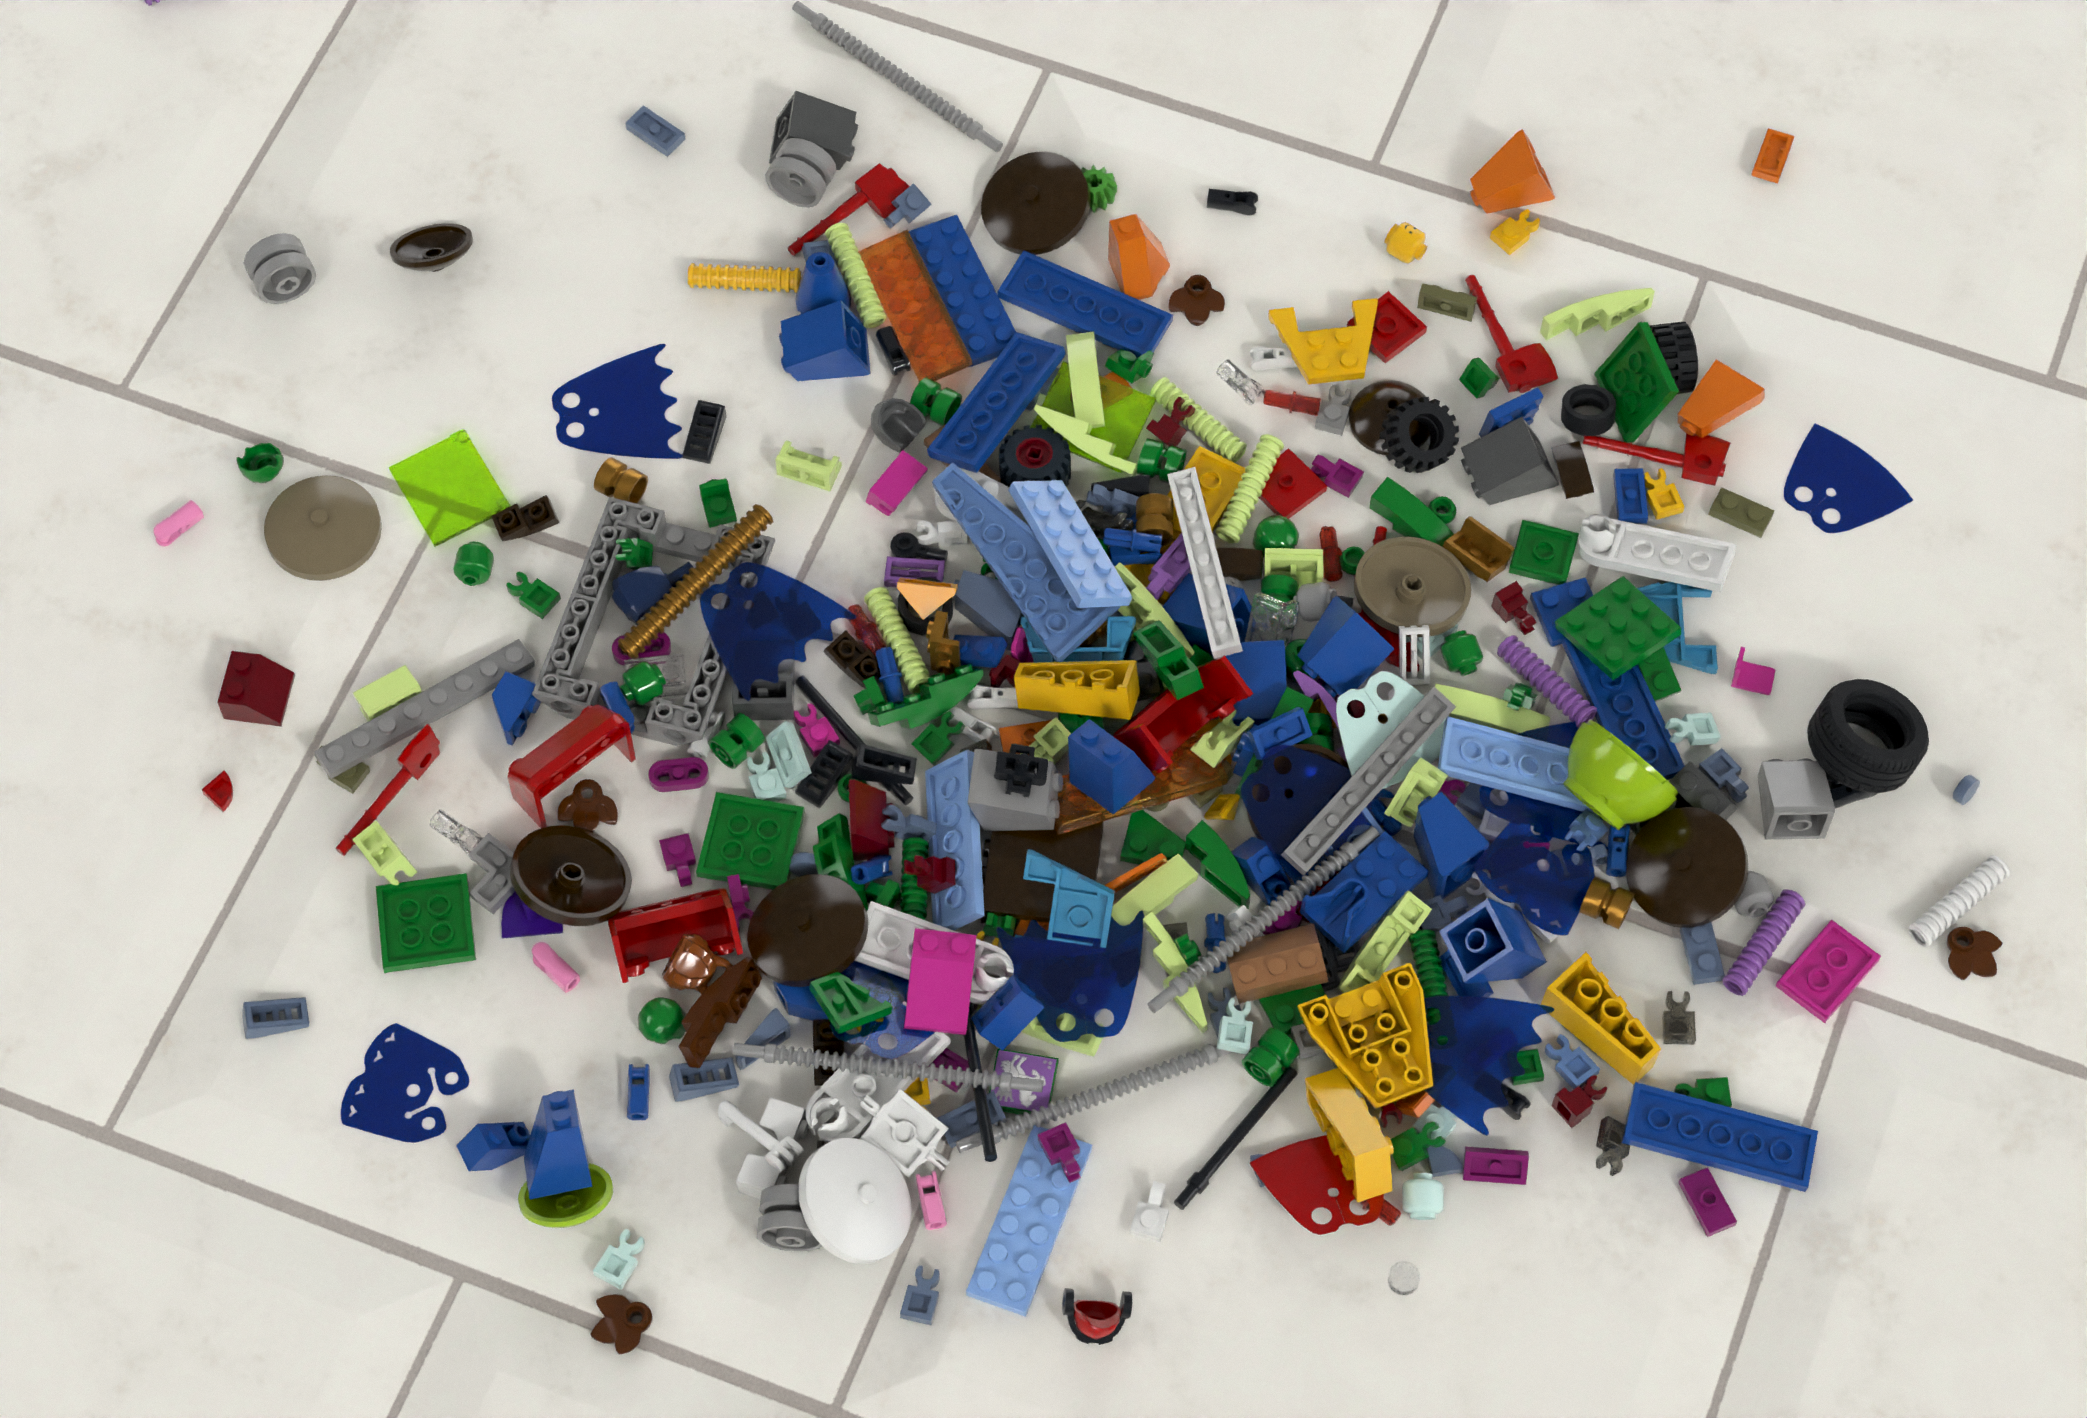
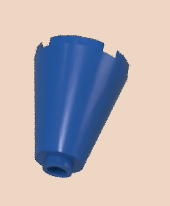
[795,252,851,314]

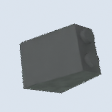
[769,91,858,170]
[1461,417,1559,505]

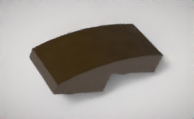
[1551,441,1594,499]
[491,495,560,541]
[1216,548,1263,582]
[823,630,881,689]
[813,1019,845,1086]

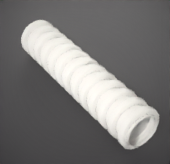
[1909,855,2010,947]

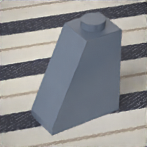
[953,570,1024,651]

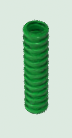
[900,837,929,921]
[1409,929,1458,1050]

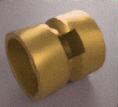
[594,457,648,504]
[1136,493,1173,547]
[1579,876,1635,929]

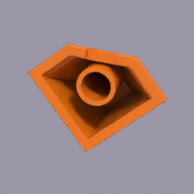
[1470,129,1555,214]
[1108,214,1170,300]
[1677,359,1765,438]

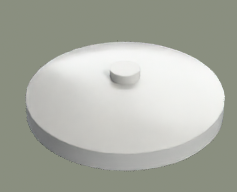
[798,1138,911,1264]

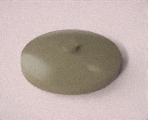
[264,475,382,581]
[1354,537,1471,637]

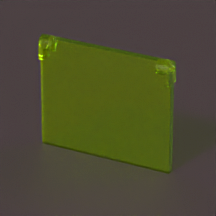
[1030,361,1156,473]
[389,429,511,547]

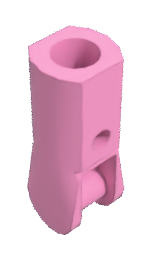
[153,500,204,546]
[532,942,580,993]
[916,1171,947,1230]

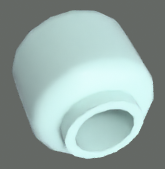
[1402,1173,1444,1220]

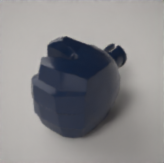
[612,561,693,625]

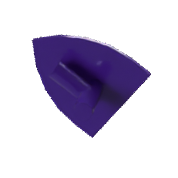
[501,892,563,939]

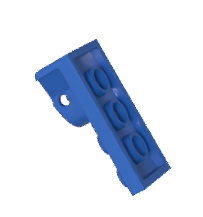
[1300,831,1429,953]

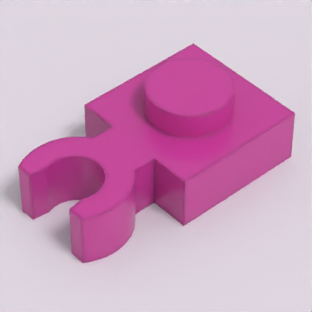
[794,703,840,758]

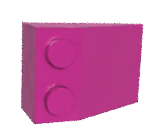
[904,928,977,1035]

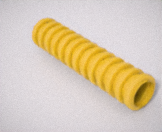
[688,263,801,293]

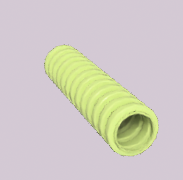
[825,223,887,328]
[1150,377,1247,462]
[1215,434,1284,543]
[864,587,930,693]

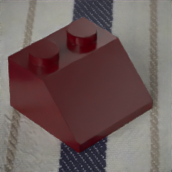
[217,651,295,727]
[849,780,895,861]

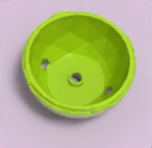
[1563,719,1678,831]

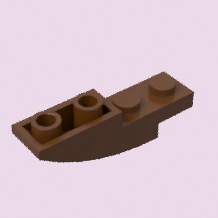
[678,957,762,1068]

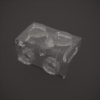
[1245,592,1299,647]

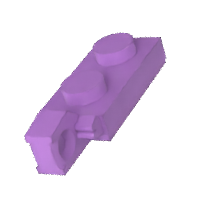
[1146,533,1191,600]

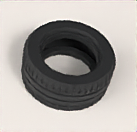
[1807,679,1929,793]

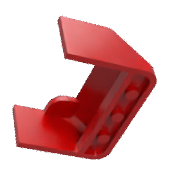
[1112,655,1254,773]
[507,704,636,828]
[607,888,743,983]

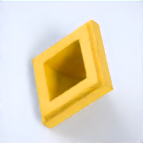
[1204,794,1240,820]

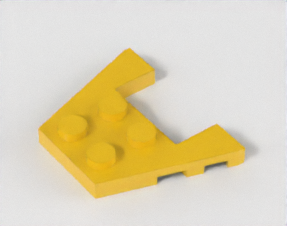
[1268,298,1378,385]

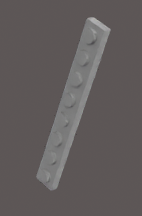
[314,639,535,779]
[1281,687,1456,875]

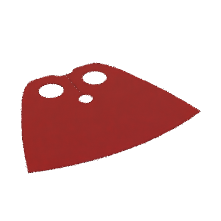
[1249,1131,1384,1235]

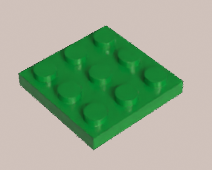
[1594,322,1679,443]
[1555,576,1681,680]
[696,792,805,890]
[376,873,476,973]

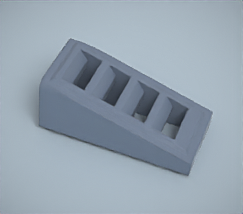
[242,997,309,1039]
[735,1008,791,1070]
[669,1057,739,1102]

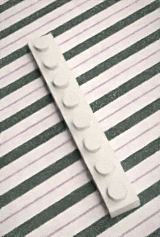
[1167,467,1243,659]

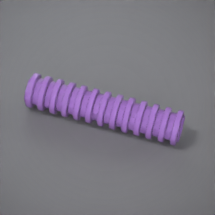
[1497,635,1597,728]
[1722,889,1806,996]

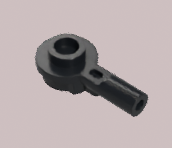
[890,532,948,562]

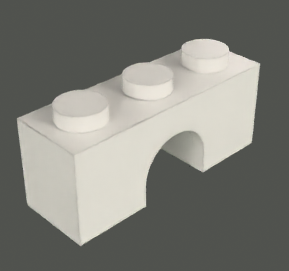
[736,1097,809,1199]

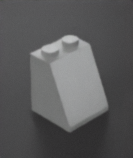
[968,749,1063,831]
[1758,758,1835,840]

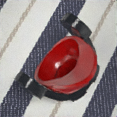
[1062,1288,1132,1345]

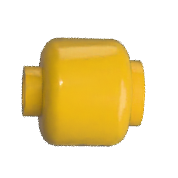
[1384,222,1428,264]

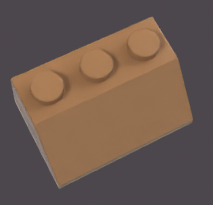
[1227,923,1328,1004]

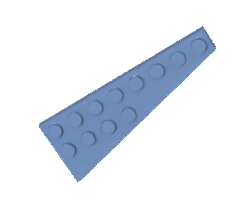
[932,462,1120,662]

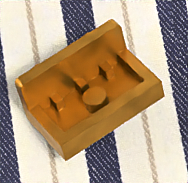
[1443,516,1514,582]
[926,611,961,675]

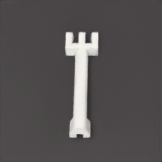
[718,1100,804,1172]

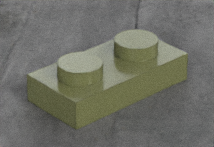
[1417,283,1477,322]
[1708,487,1775,538]

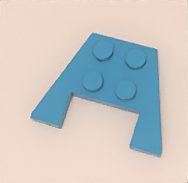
[1637,582,1718,674]
[1021,616,1136,663]
[1011,849,1115,965]

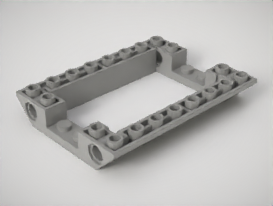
[532,497,775,746]

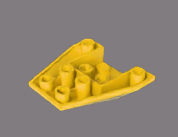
[1297,962,1433,1109]

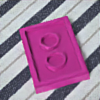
[1775,920,1881,1023]

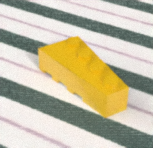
[1014,660,1140,720]
[1540,952,1661,1085]
[1305,1068,1394,1202]

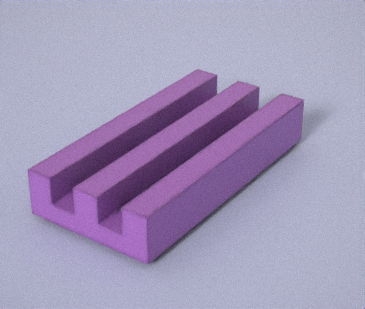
[884,556,945,587]

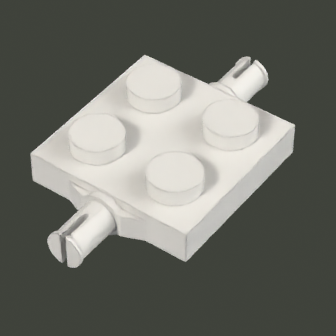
[859,1088,950,1177]

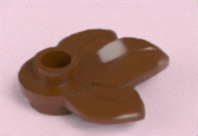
[1168,275,1225,326]
[558,779,618,832]
[1947,927,2003,980]
[591,1294,653,1355]

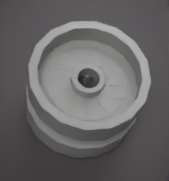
[765,138,836,208]
[243,233,316,304]
[756,1184,822,1251]

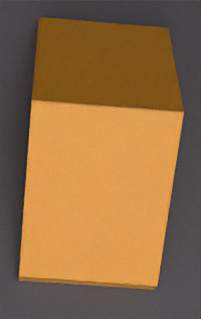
[897,578,958,620]

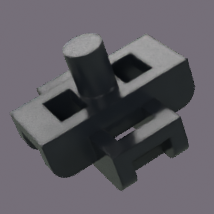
[994,744,1048,798]

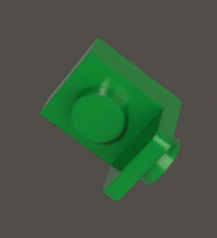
[1104,349,1154,384]
[699,478,737,528]

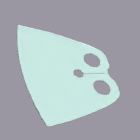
[1336,671,1448,789]

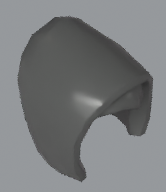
[871,398,926,453]

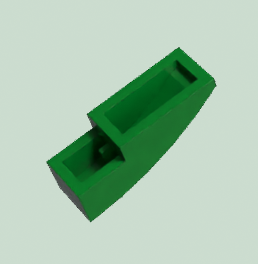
[1369,477,1454,547]
[1133,620,1204,700]
[1185,820,1250,909]

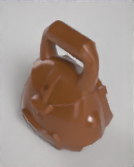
[662,934,733,994]

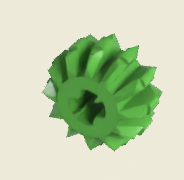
[1081,164,1117,213]

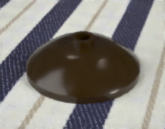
[390,223,473,272]
[1349,381,1430,455]

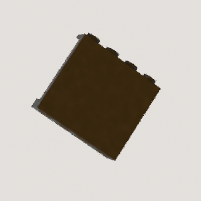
[981,809,1104,923]

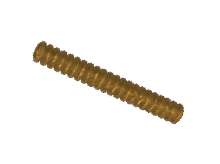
[617,504,774,660]

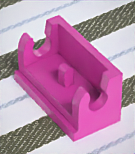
[866,450,928,516]

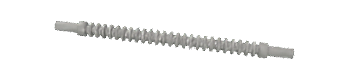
[792,1,1003,152]
[1147,826,1379,1013]
[733,1043,1044,1093]
[956,1044,1233,1153]

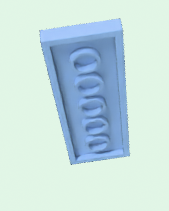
[1008,480,1132,608]
[1438,716,1598,816]
[925,750,985,931]
[966,1125,1092,1317]

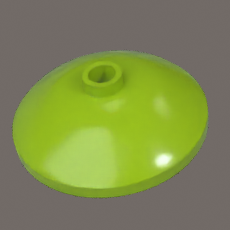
[518,1163,613,1228]

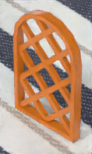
[1104,853,1167,893]

